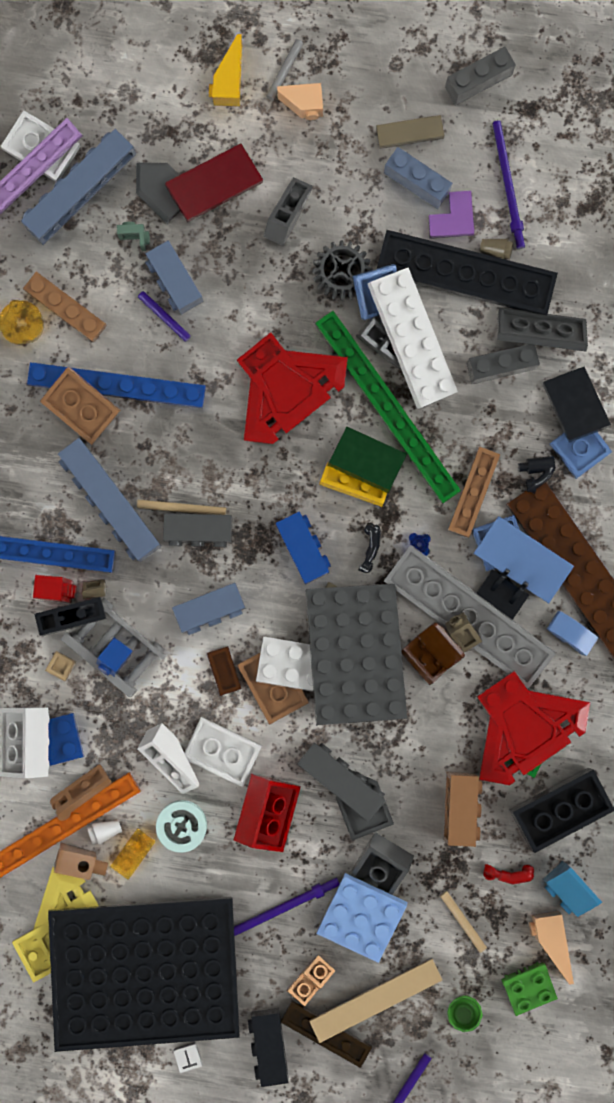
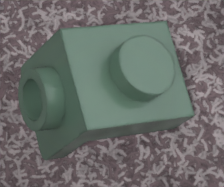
[117,222,150,251]

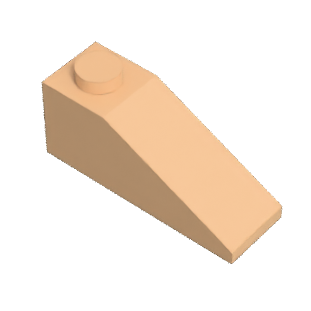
[529,911,574,985]

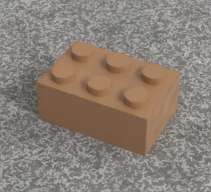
[444,772,482,847]

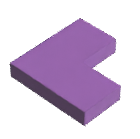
[428,191,474,238]

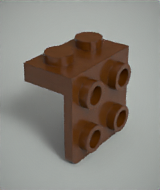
[401,622,465,685]

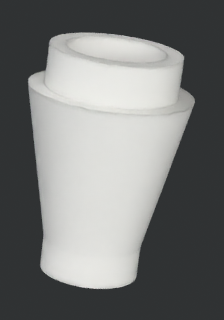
[87,819,122,845]

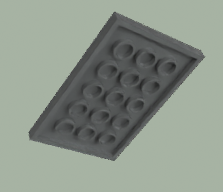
[305,584,407,726]

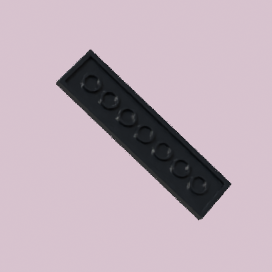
[377,230,558,316]

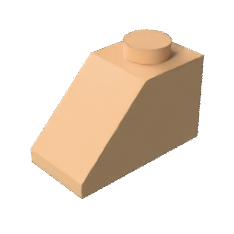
[277,83,323,120]

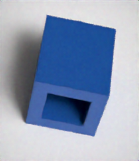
[96,637,132,677]

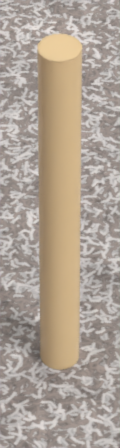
[137,500,226,515]

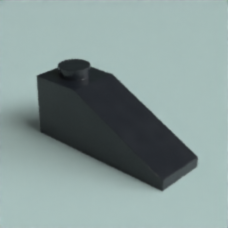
[34,597,106,636]

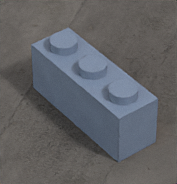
[384,147,453,209]
[145,240,204,315]
[172,583,246,635]

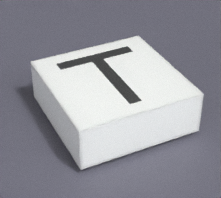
[174,1042,202,1073]

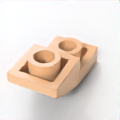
[287,955,335,1007]

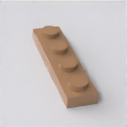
[23,271,107,343]
[448,447,500,538]

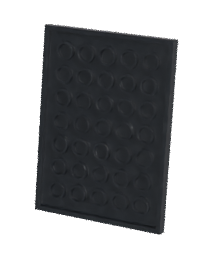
[48,897,240,1052]

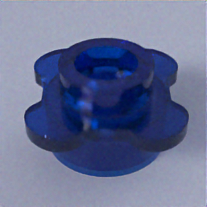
[409,533,431,556]

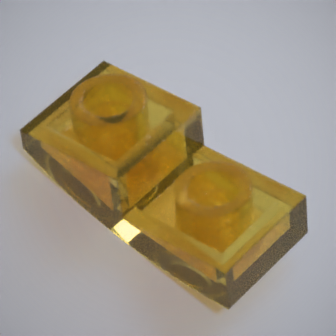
[110,828,156,880]

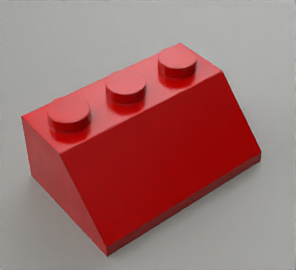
[233,774,301,852]

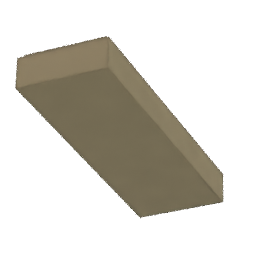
[376,115,444,149]

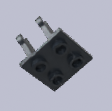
[477,568,529,620]

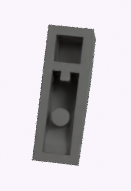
[264,177,313,246]

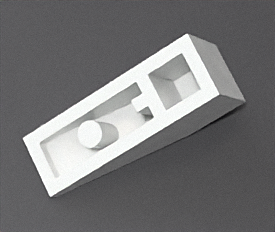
[137,723,199,794]

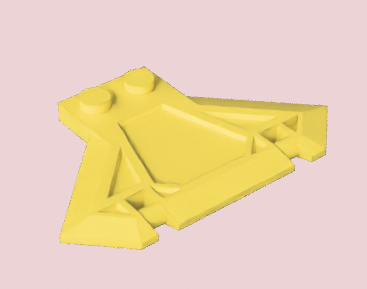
[12,867,99,983]

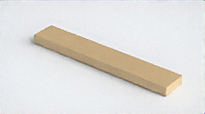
[309,958,442,1043]

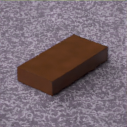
[207,646,242,696]

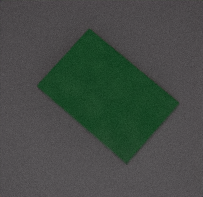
[328,427,407,493]

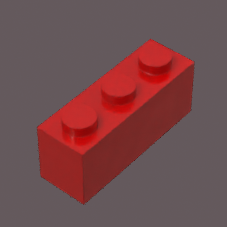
[33,575,77,603]

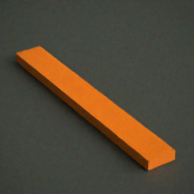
[0,772,141,878]

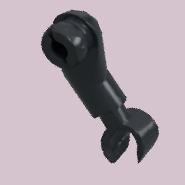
[358,523,381,573]

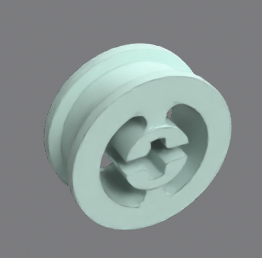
[156,800,207,853]

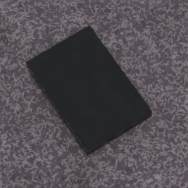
[543,366,611,442]

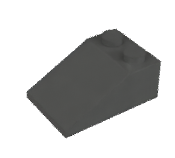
[349,832,414,895]

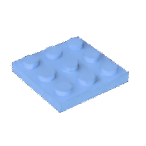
[317,873,407,963]

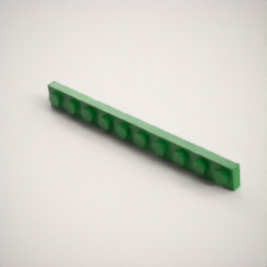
[315,311,461,504]

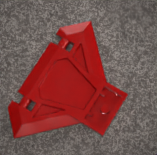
[237,332,348,444]
[476,671,591,786]

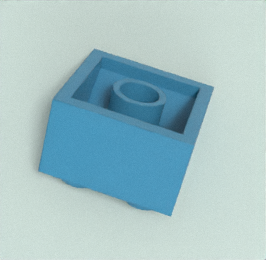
[543,861,602,917]

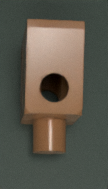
[54,843,108,880]

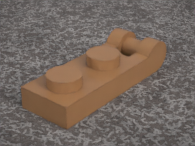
[50,764,112,821]

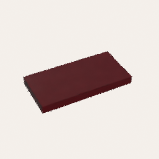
[165,143,263,223]

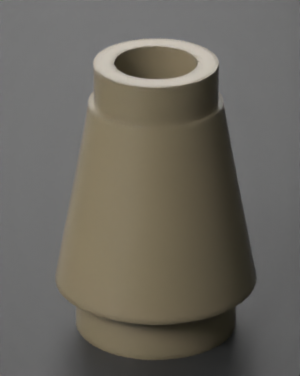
[480,239,513,260]

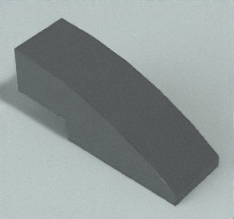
[356,318,402,371]

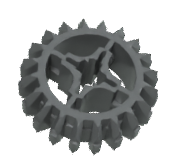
[312,240,372,301]

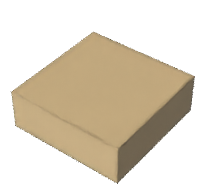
[45,651,77,681]

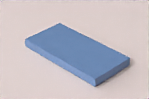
[473,516,574,604]

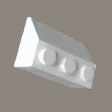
[0,707,50,778]

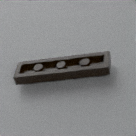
[281,1000,372,1068]

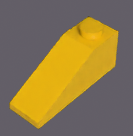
[209,34,242,106]

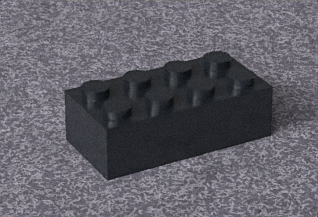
[509,768,614,853]

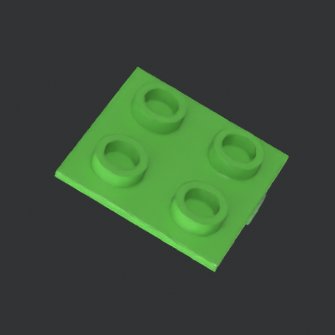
[501,962,558,1016]

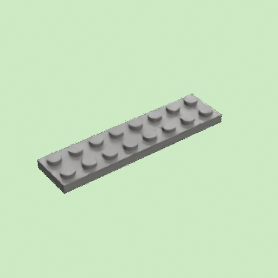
[384,545,556,689]

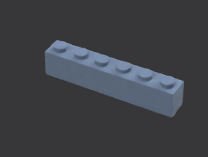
[21,129,136,245]
[58,438,161,562]

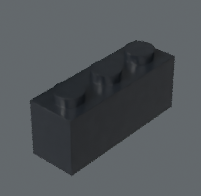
[248,1008,289,1087]

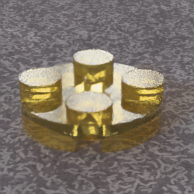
[0,300,44,346]

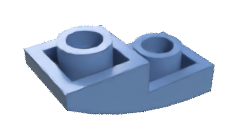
[547,611,598,656]

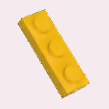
[319,462,387,507]

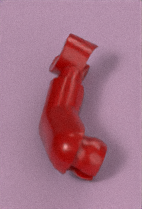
[483,864,534,885]

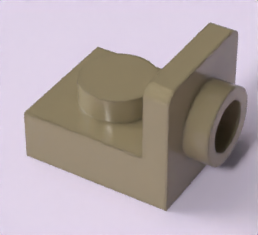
[445,612,482,653]

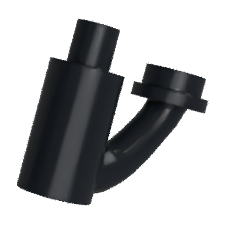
[518,456,556,494]

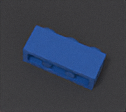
[275,511,331,585]

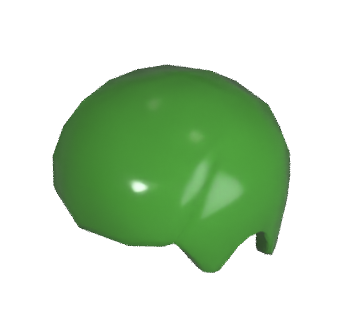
[447,996,483,1032]

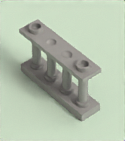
[61,598,166,698]

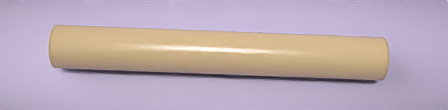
[440,891,487,953]

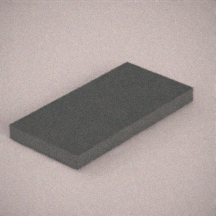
[497,307,588,352]

